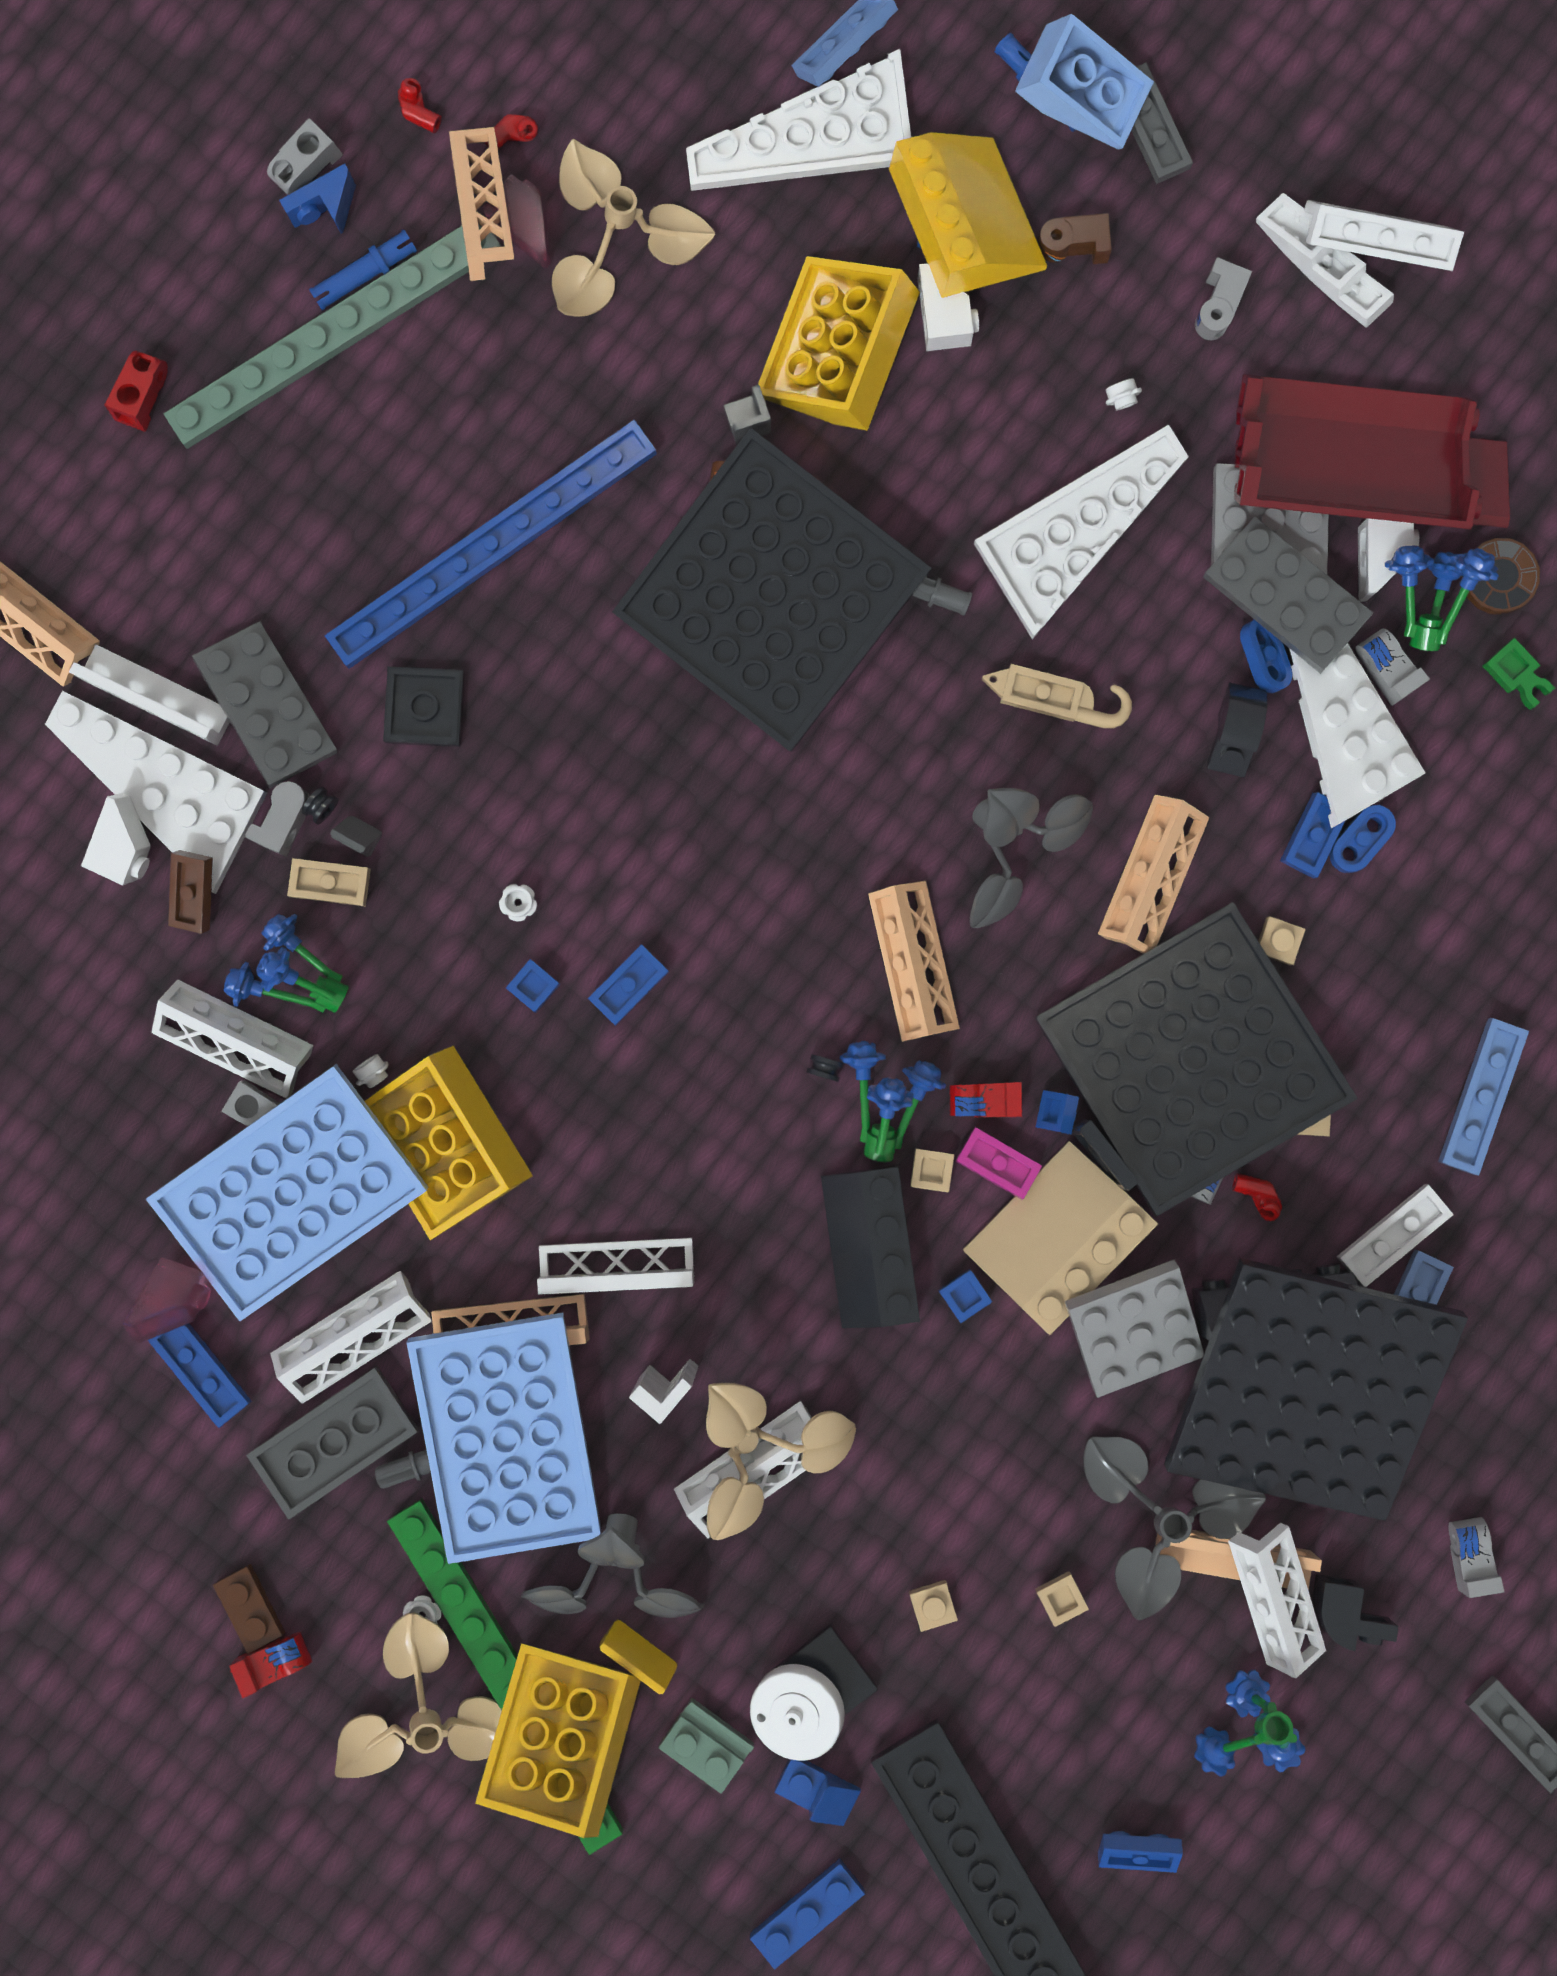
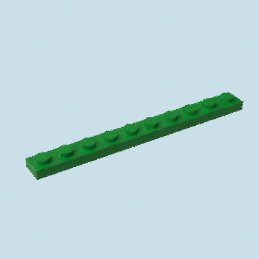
[387,1498,623,1855]

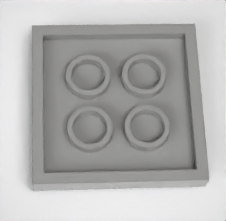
[1211,464,1329,575]
[1065,1260,1204,1398]

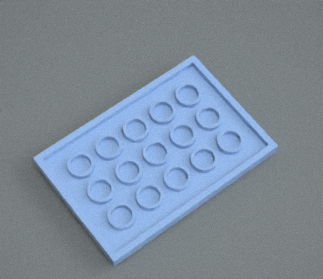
[146,1064,429,1321]
[407,1313,602,1564]

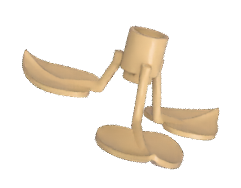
[552,139,715,317]
[706,1383,856,1540]
[335,1612,502,1778]

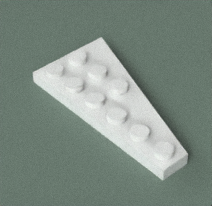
[686,49,911,191]
[974,425,1188,639]
[1290,643,1425,828]
[45,691,267,894]

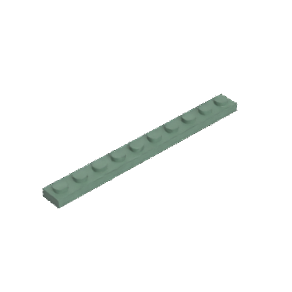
[163,224,501,449]

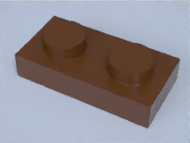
[168,850,213,934]
[213,1563,285,1654]

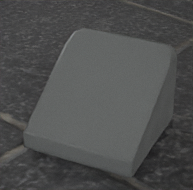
[330,816,382,857]

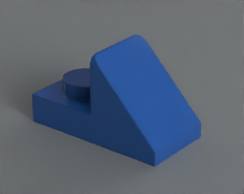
[279,163,356,234]
[774,1759,861,1826]

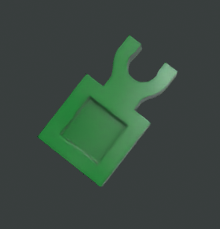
[1482,638,1555,710]

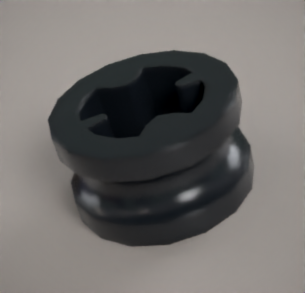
[302,786,339,825]
[806,1054,844,1082]

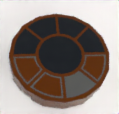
[1461,538,1540,614]

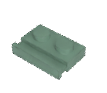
[658,1698,754,1794]

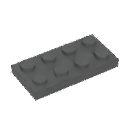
[1203,516,1373,674]
[192,621,337,789]
[246,1366,420,1520]

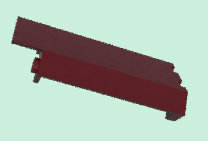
[1234,374,1510,529]

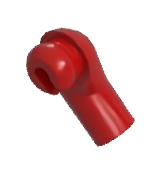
[398,78,442,133]
[484,114,538,150]
[1232,1173,1282,1221]

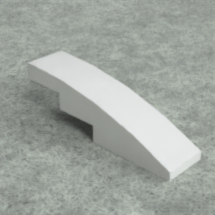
[1256,193,1394,328]

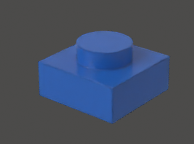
[506,959,560,1013]
[1036,1090,1079,1135]
[938,1269,992,1323]

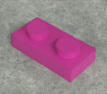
[955,1127,1042,1200]

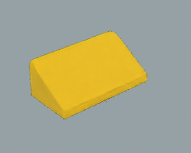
[600,1619,677,1695]

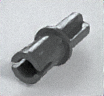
[912,577,972,616]
[375,1449,431,1489]

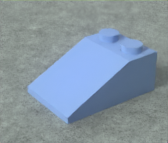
[1015,14,1154,150]

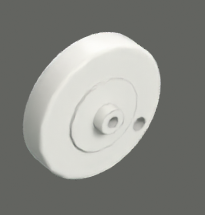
[750,1664,845,1761]

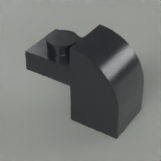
[1207,682,1267,778]
[1312,1574,1399,1651]

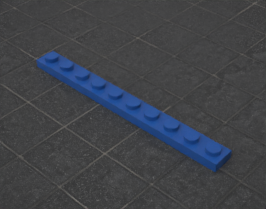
[324,420,657,669]

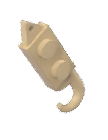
[982,664,1132,728]

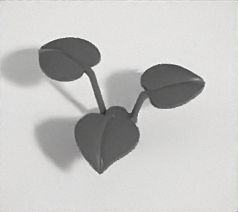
[970,788,1093,928]
[1083,1437,1266,1620]
[521,1514,705,1618]

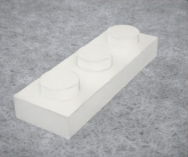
[1337,1184,1454,1287]

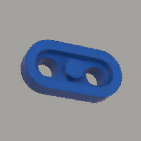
[1240,619,1293,693]
[1329,805,1396,873]

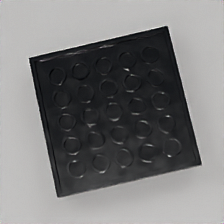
[612,427,932,752]
[1035,902,1358,1217]
[1164,1258,1468,1521]

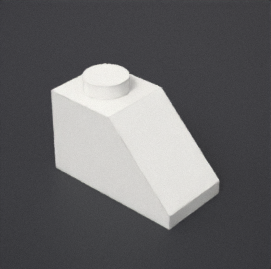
[917,264,979,351]
[1358,518,1419,602]
[81,793,151,885]

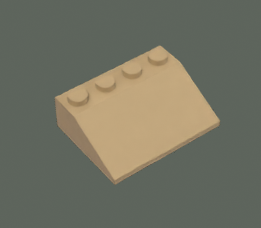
[962,1141,1158,1335]

